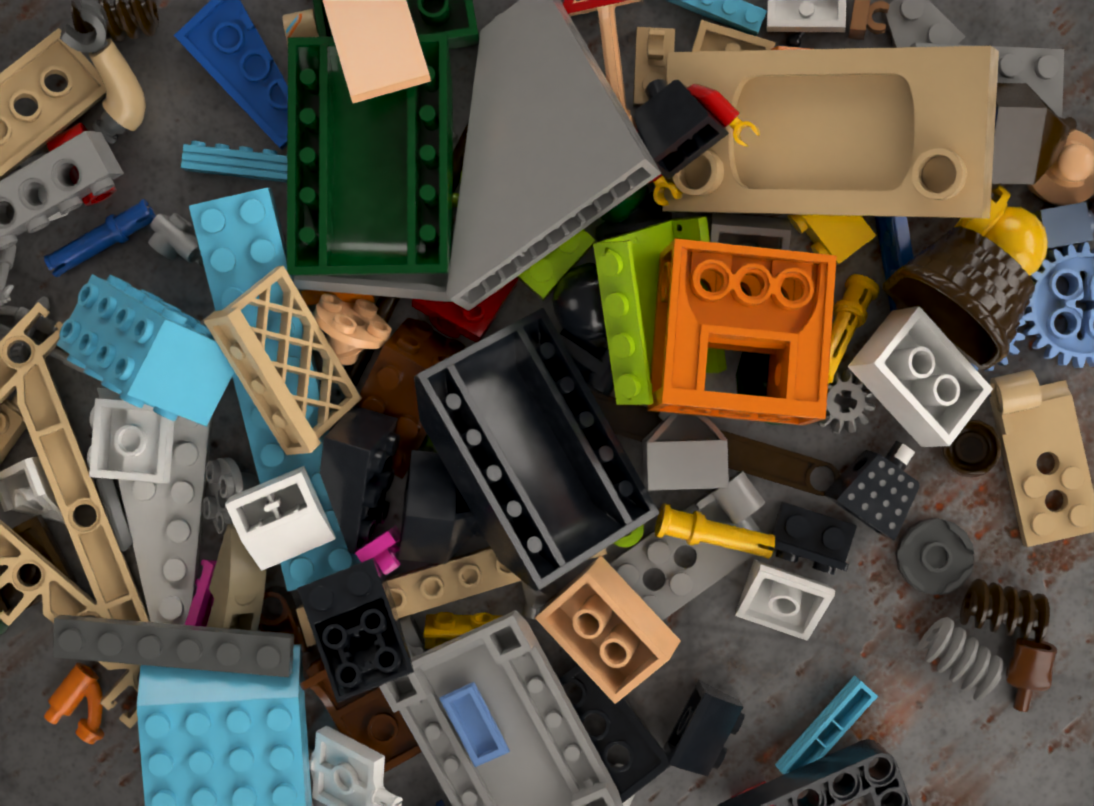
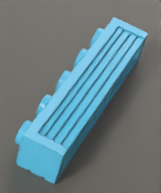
[666,0,767,36]
[181,141,287,183]
[775,675,878,775]

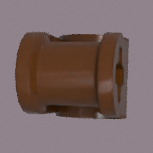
[259,586,311,654]

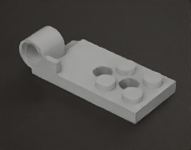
[609,470,765,621]

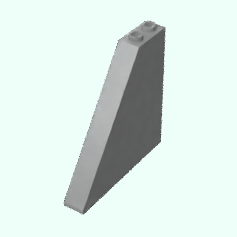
[446,0,661,311]

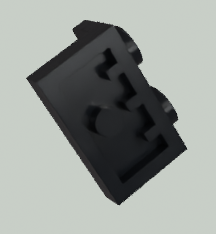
[771,501,857,575]

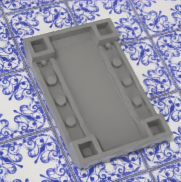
[379,610,623,806]

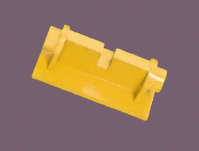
[423,612,503,649]

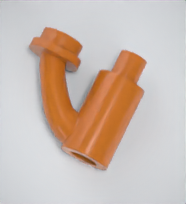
[44,662,105,745]

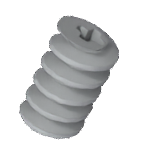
[917,617,1004,702]

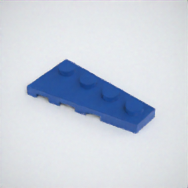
[174,0,288,150]

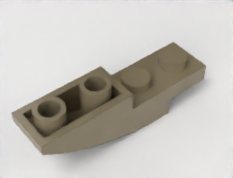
[206,524,266,631]

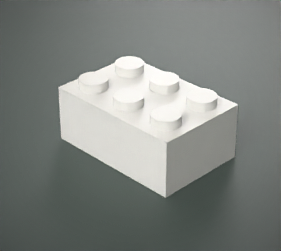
[848,306,993,447]

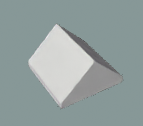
[735,559,835,641]

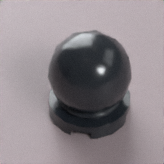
[552,263,609,352]

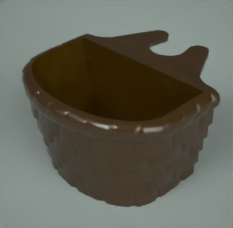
[883,226,1035,370]

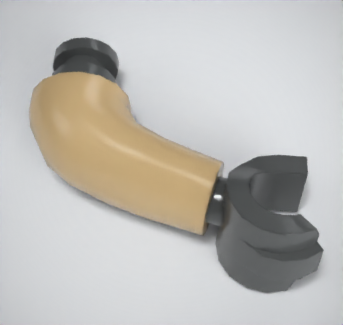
[60,0,146,144]

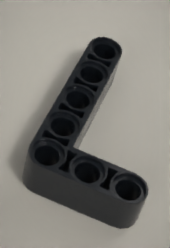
[717,739,912,806]

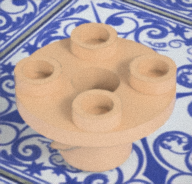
[1027,130,1094,206]
[313,294,392,365]

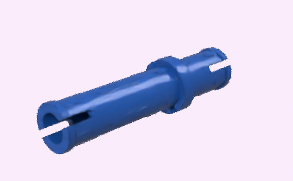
[44,199,156,278]

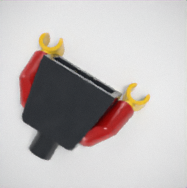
[634,79,760,206]

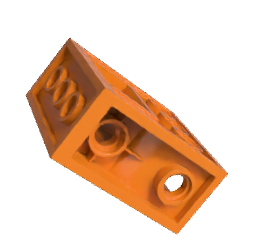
[648,238,837,426]

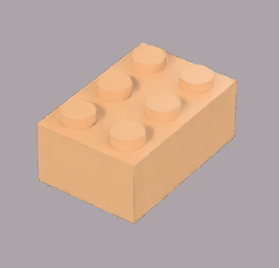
[535,556,681,704]

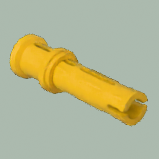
[828,274,880,385]
[655,503,775,559]

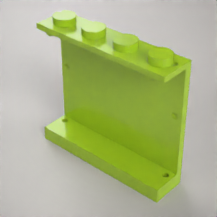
[593,216,727,405]

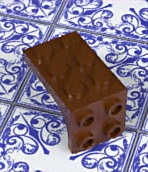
[355,318,466,479]
[299,657,422,773]

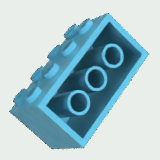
[56,274,235,427]

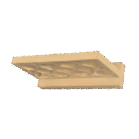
[203,265,362,455]

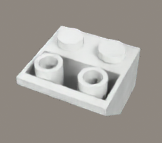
[225,466,336,571]

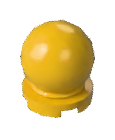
[954,184,1048,276]

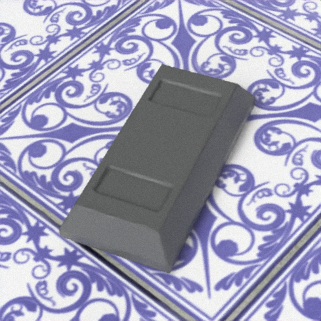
[96,478,133,552]

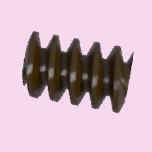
[71,0,159,42]
[960,579,1050,643]

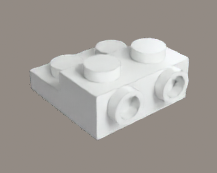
[87,398,174,483]

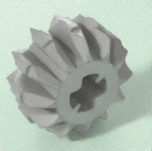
[818,369,876,434]

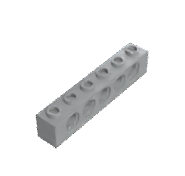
[0,131,124,251]

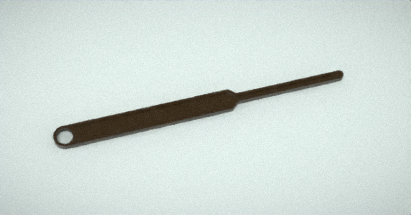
[380,339,840,496]

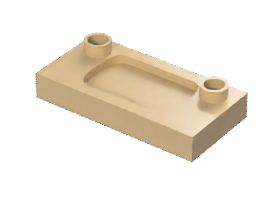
[663,46,999,219]

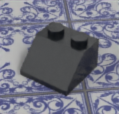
[663,679,745,777]

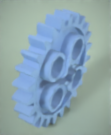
[1021,242,1094,368]

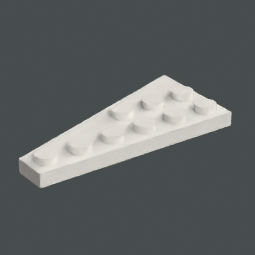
[97,388,213,625]

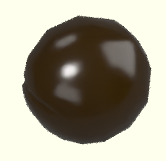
[941,420,1001,478]

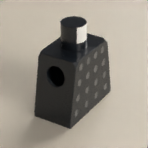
[824,441,920,540]

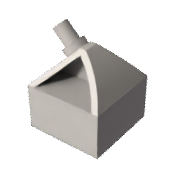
[642,412,729,490]

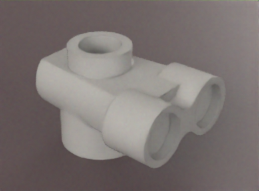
[148,213,204,266]

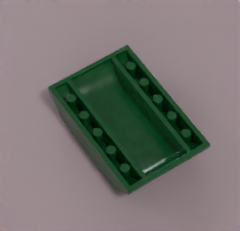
[287,34,453,276]

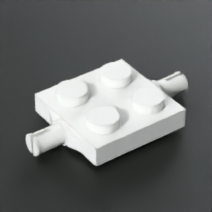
[308,725,403,806]

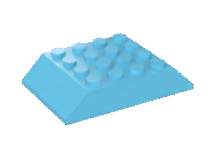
[137,644,312,806]

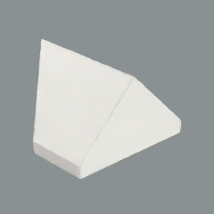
[0,457,65,524]

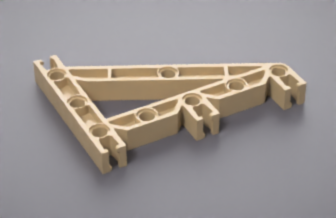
[0,302,150,729]

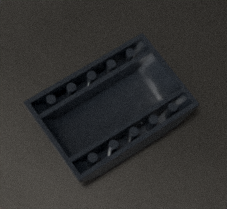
[414,307,660,591]

